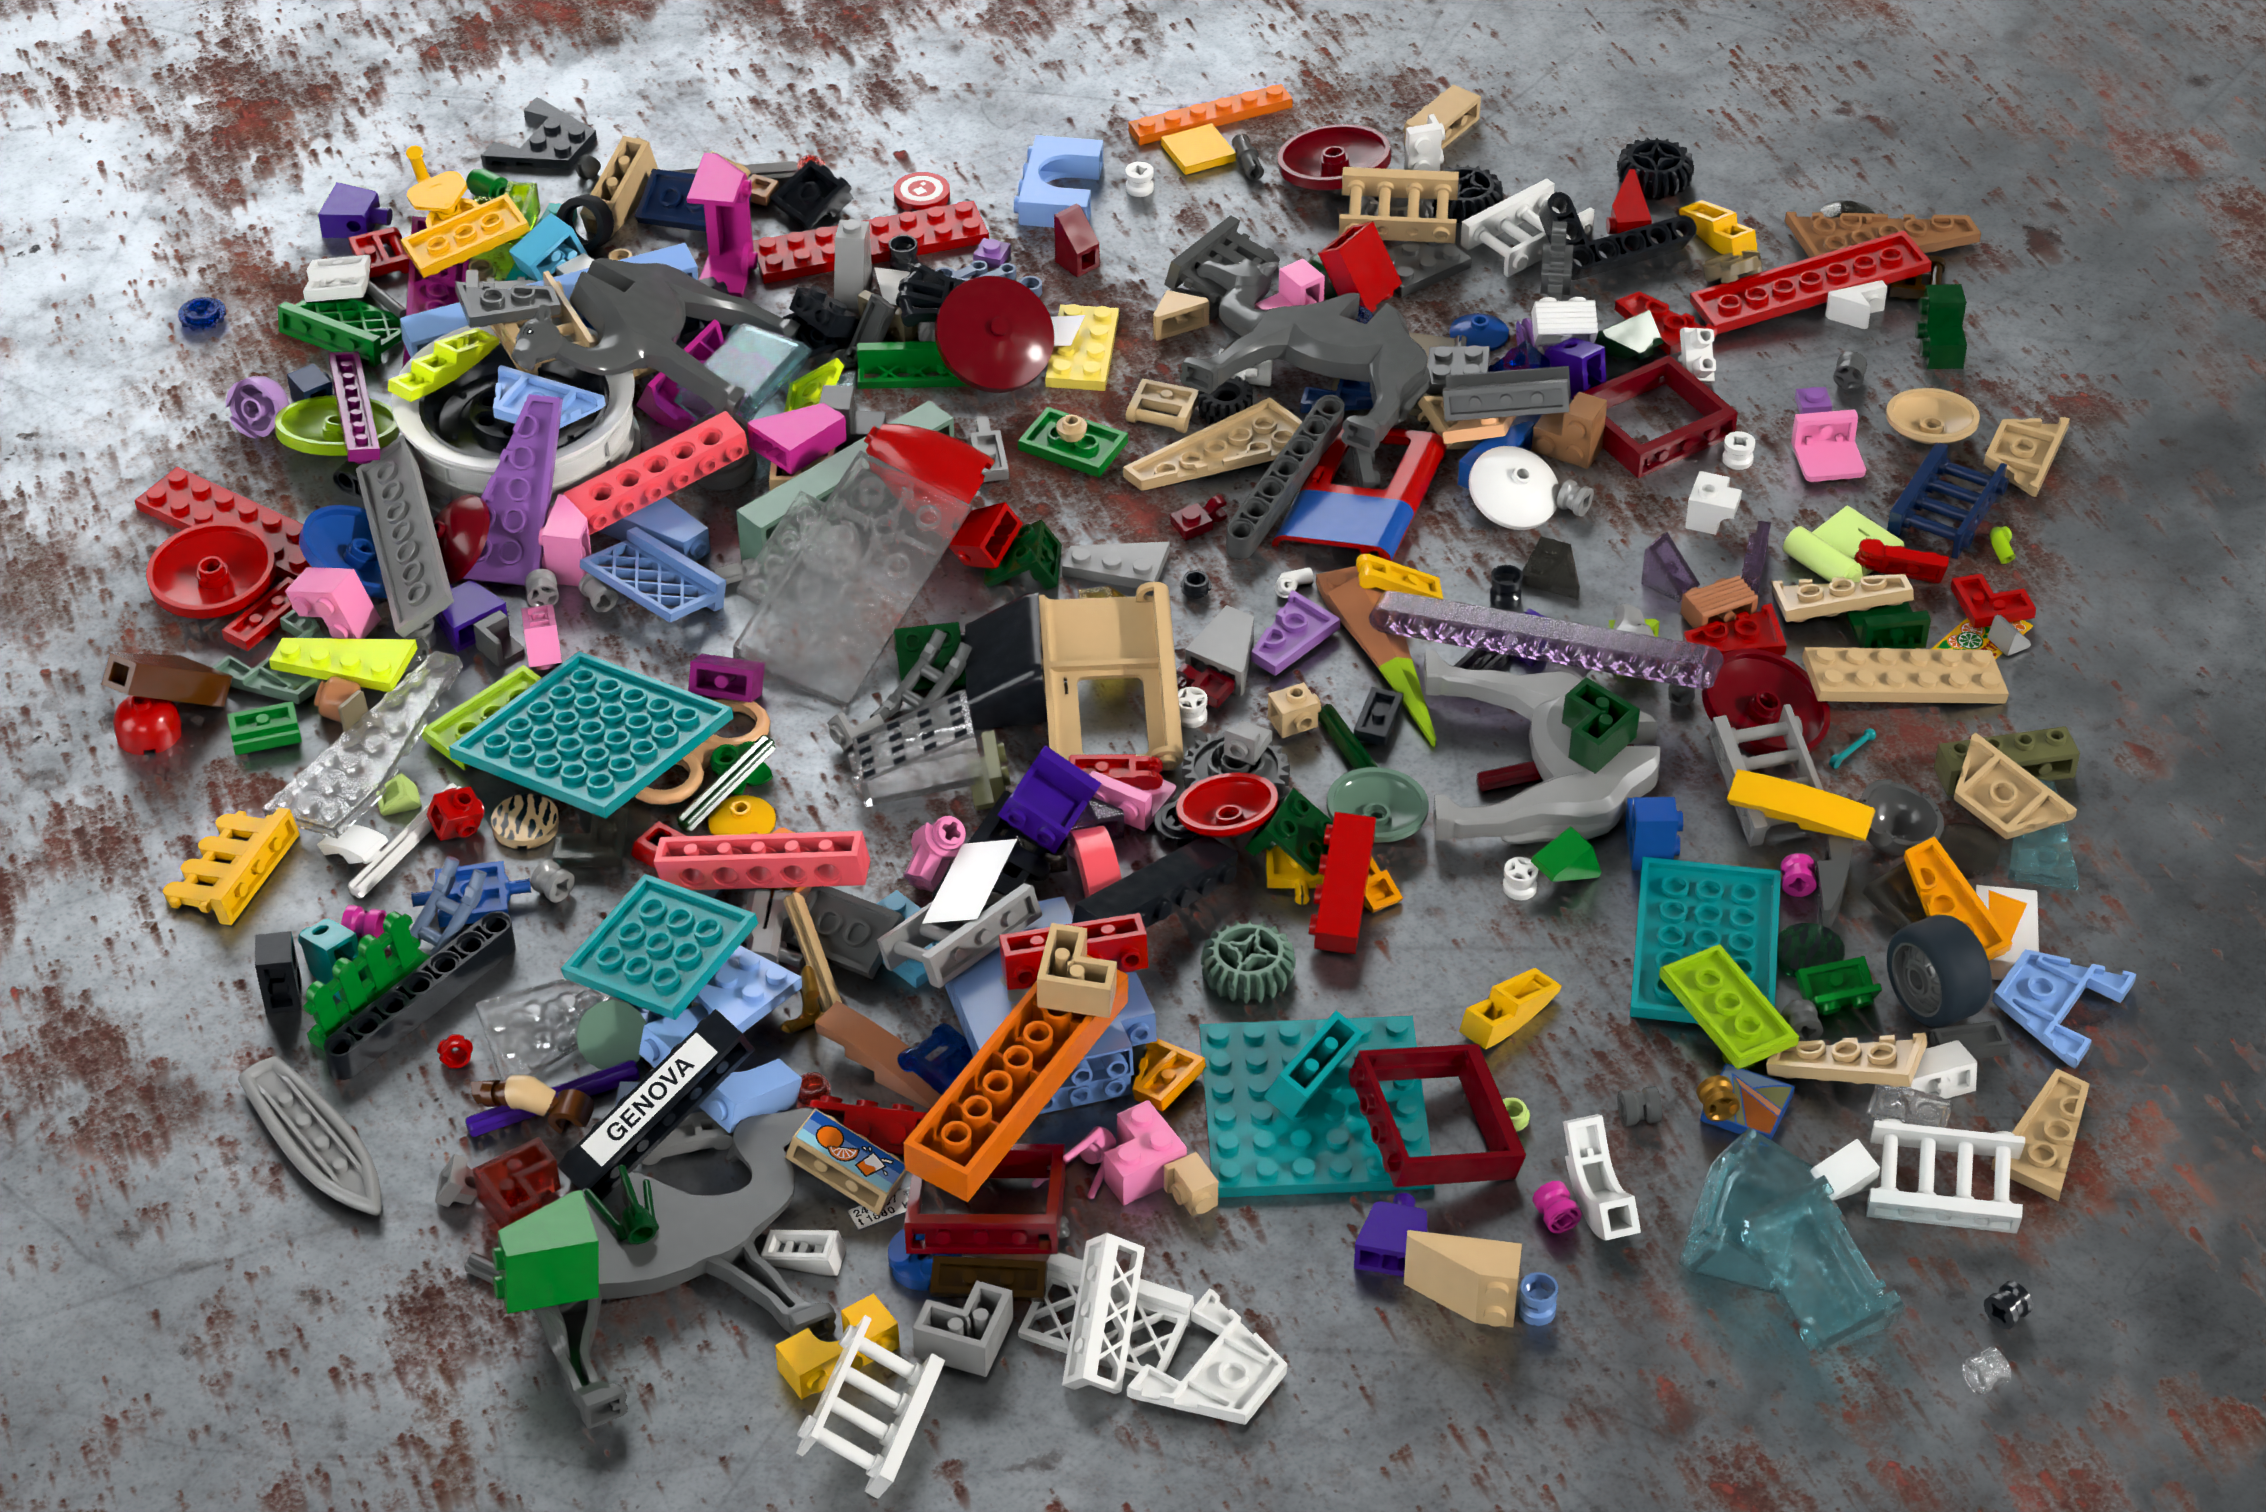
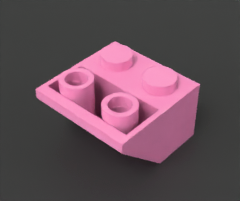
[539,494,592,587]

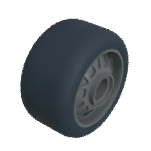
[1887,915,1992,1027]

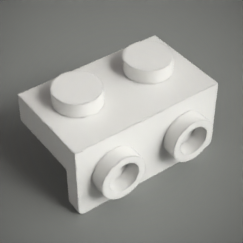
[1404,114,1445,171]

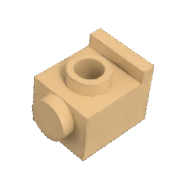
[1164,1152,1218,1216]

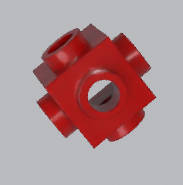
[426,786,485,841]

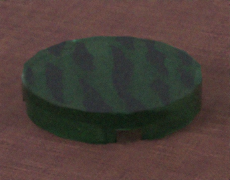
[1777,923,1845,978]

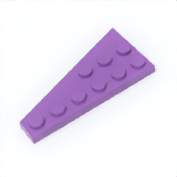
[462,394,563,586]

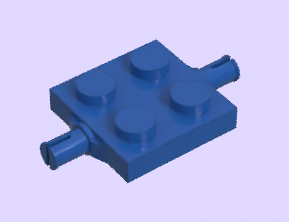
[411,861,531,928]

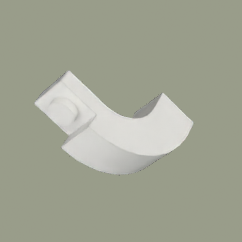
[1563,1114,1641,1241]

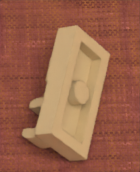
[1417,396,1475,449]

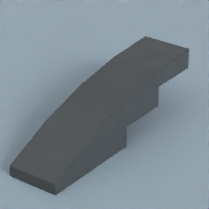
[1814,836,1853,934]

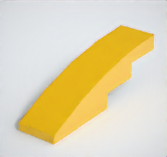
[1727,769,1875,841]

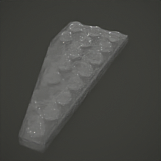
[262,651,463,839]

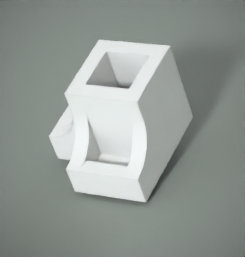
[1685,471,1742,535]

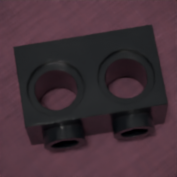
[255,931,302,1014]

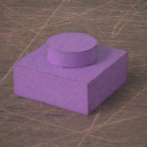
[973,238,1011,269]
[1795,387,1832,414]

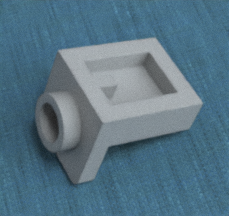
[1224,720,1272,765]

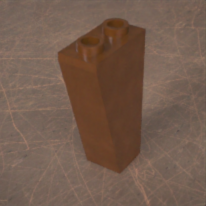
[101,653,233,707]

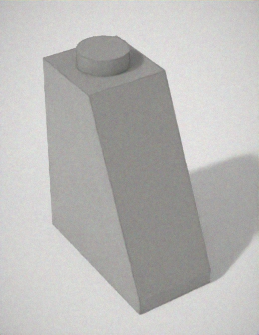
[834,219,873,314]
[1185,605,1254,697]

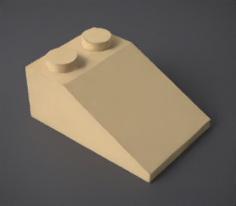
[1404,1230,1522,1328]

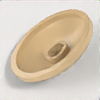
[1886,388,1980,445]

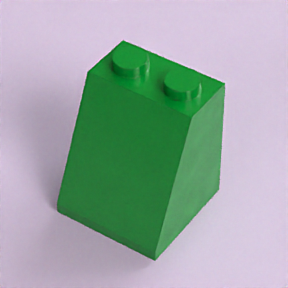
[492,1190,599,1314]

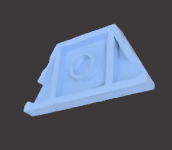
[493,365,605,429]

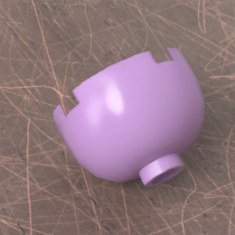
[226,376,289,438]

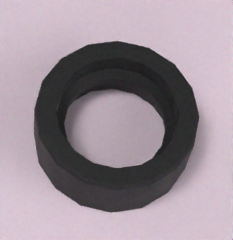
[556,194,614,251]

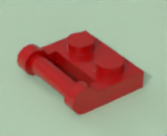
[348,227,409,278]

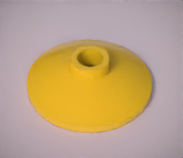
[708,795,776,835]

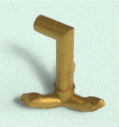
[780,966,825,1033]

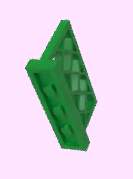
[278,298,402,367]

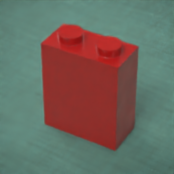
[1318,221,1402,316]

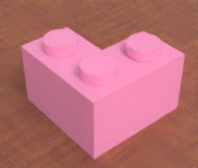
[1255,259,1325,310]
[285,567,381,639]
[1104,1100,1187,1206]

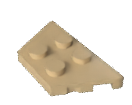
[1984,417,2070,497]
[1954,732,2077,840]

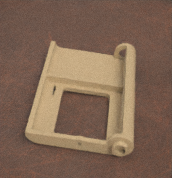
[1039,582,1184,770]

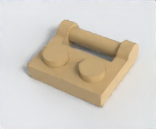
[1126,378,1198,433]

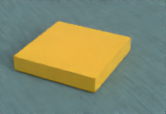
[1161,123,1236,175]

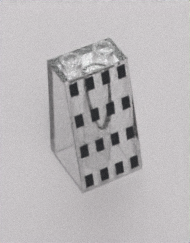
[848,690,984,807]

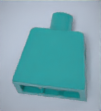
[298,918,367,1001]

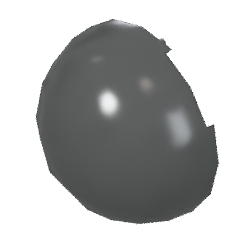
[1859,779,1944,856]

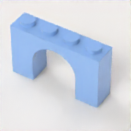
[1014,135,1103,228]
[639,1004,802,1133]

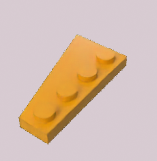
[1903,836,2013,960]

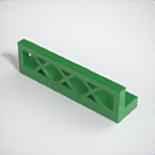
[857,341,970,389]

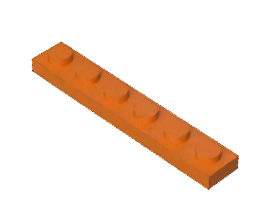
[1128,84,1293,146]

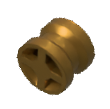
[1696,1075,1740,1122]

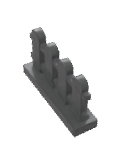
[1164,215,1280,303]

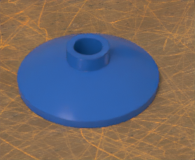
[1449,313,1509,352]

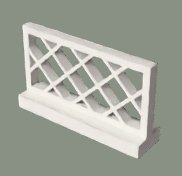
[1018,1252,1194,1376]

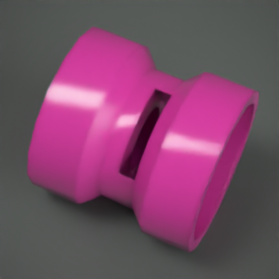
[341,905,387,939]
[1532,1181,1582,1234]

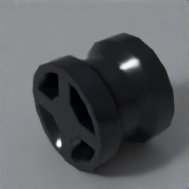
[1984,1281,2034,1329]

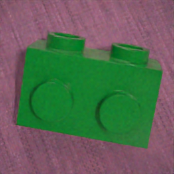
[1795,956,1882,1015]

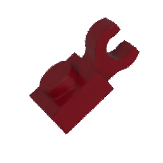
[1170,495,1228,541]
[1176,663,1235,709]

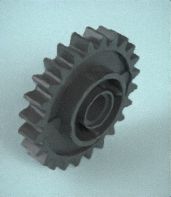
[1540,221,1573,301]
[1182,730,1290,795]

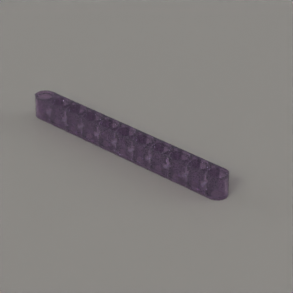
[1369,591,1724,689]

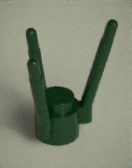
[584,1165,659,1245]

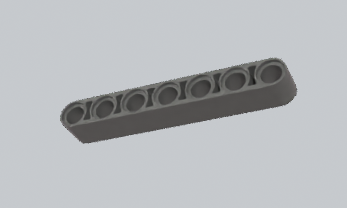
[1226,395,1344,560]

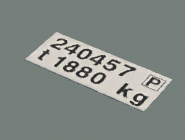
[848,1187,923,1230]

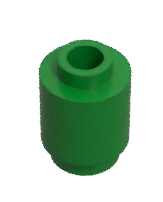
[466,168,509,201]

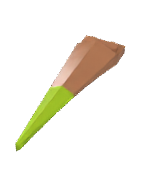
[1315,566,1437,747]

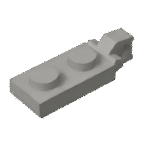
[970,416,1009,482]

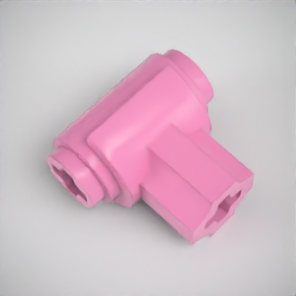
[903,816,966,893]

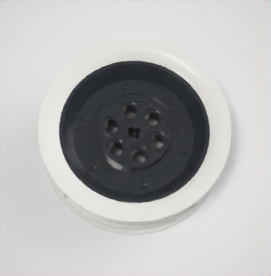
[391,318,641,512]

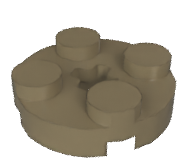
[1702,250,1763,283]

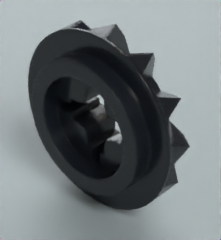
[1154,801,1203,845]

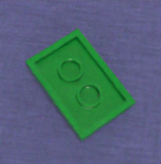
[1018,406,1128,477]

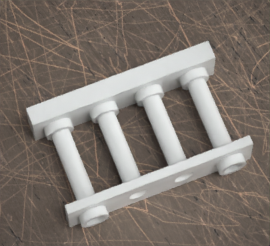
[1460,178,1594,278]
[1866,1119,2025,1234]
[796,1315,945,1499]

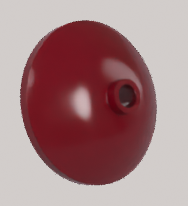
[433,494,490,584]

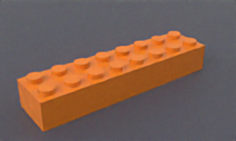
[903,955,1128,1202]

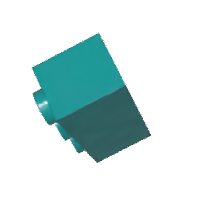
[1264,1010,1364,1120]

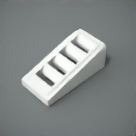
[760,1230,846,1276]

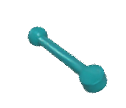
[1829,728,1876,769]

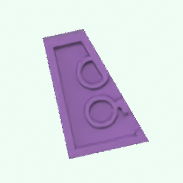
[1251,590,1340,676]

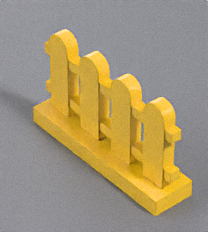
[163,807,300,926]

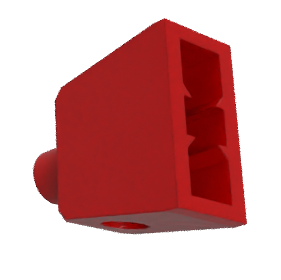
[945,502,1023,569]

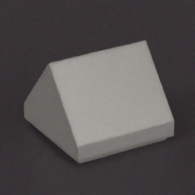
[1987,614,2031,656]

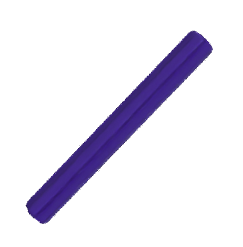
[465,1060,639,1137]

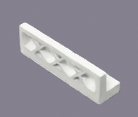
[1062,1233,1145,1394]

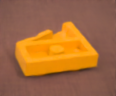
[1132,1038,1206,1112]

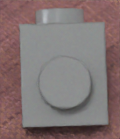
[827,712,886,751]

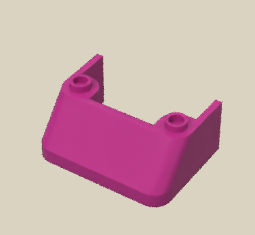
[687,152,758,298]

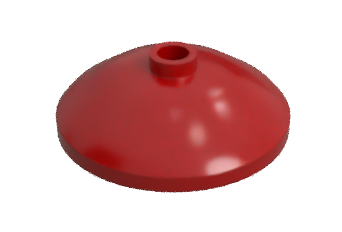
[1176,772,1279,838]

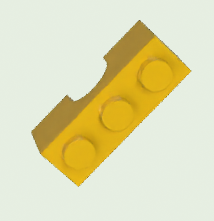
[775,1293,900,1400]

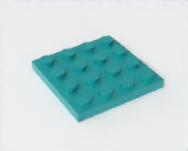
[560,874,759,1020]

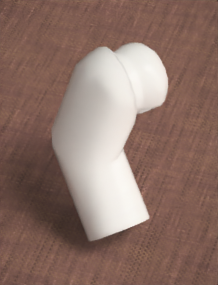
[1274,567,1314,598]

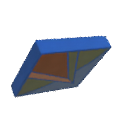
[1700,1063,1795,1144]

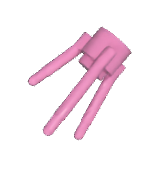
[1031,1126,1116,1199]

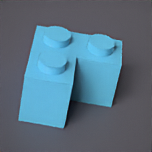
[509,213,588,282]

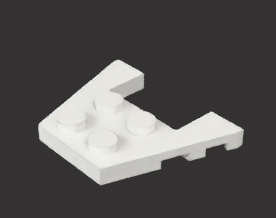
[1127,1288,1287,1425]

